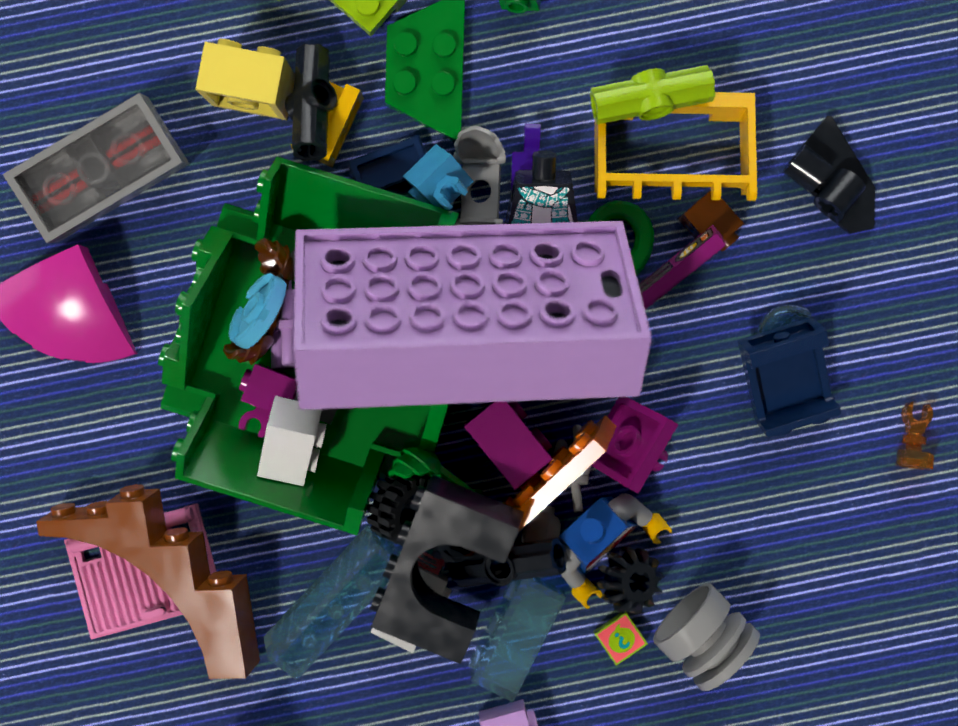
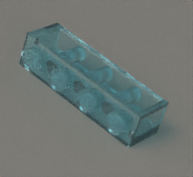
[264,524,399,680]

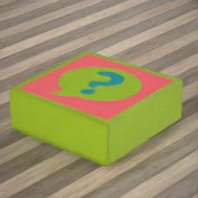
[593,612,648,666]

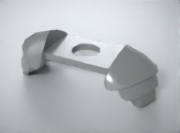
[453,125,506,225]

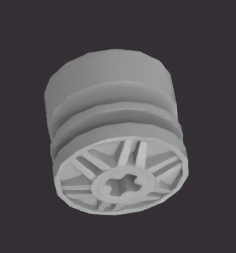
[653,583,760,691]

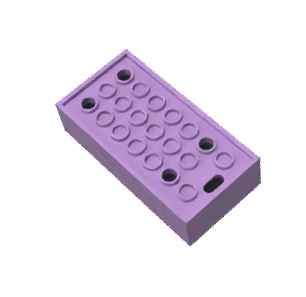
[294,221,652,410]

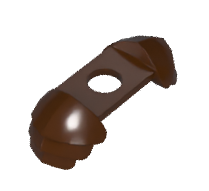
[223,238,294,365]

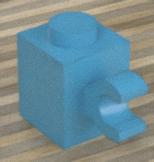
[403,144,474,210]

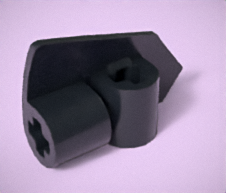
[783,116,875,234]

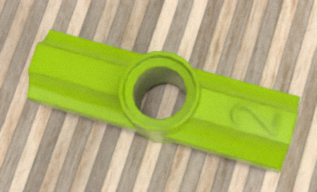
[590,65,715,124]

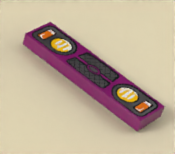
[639,225,725,310]

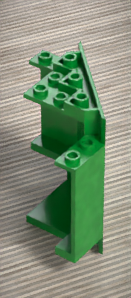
[158,156,459,536]

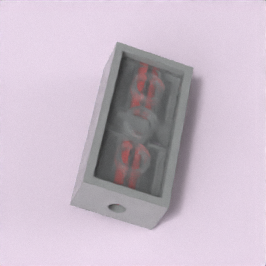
[2,93,189,243]

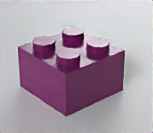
[464,401,553,490]

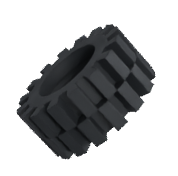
[367,474,430,546]

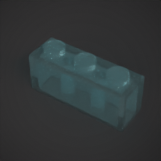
[468,577,566,702]

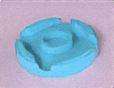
[228,273,287,349]

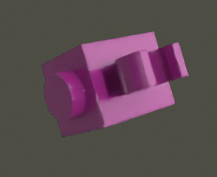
[239,364,298,438]

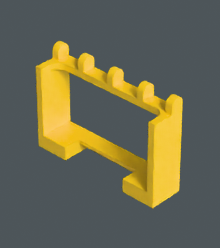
[595,92,757,201]

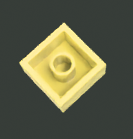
[195,39,295,120]

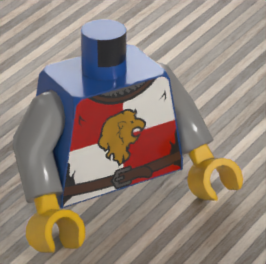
[559,493,672,609]

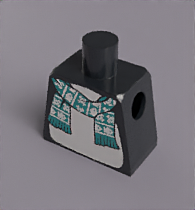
[505,150,578,224]

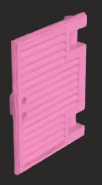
[64,503,217,640]

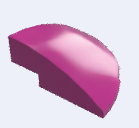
[0,244,137,363]

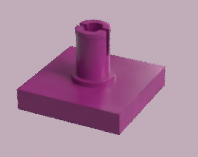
[591,397,678,494]

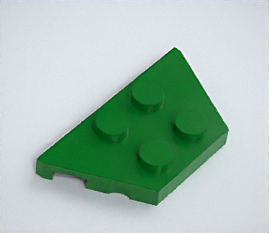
[385,0,465,142]

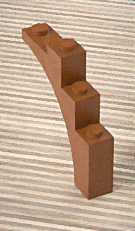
[36,484,260,679]

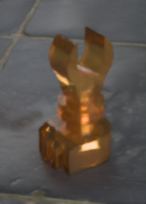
[896,402,934,470]

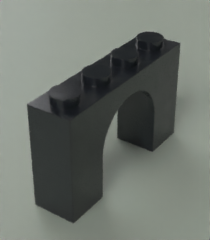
[370,475,524,664]

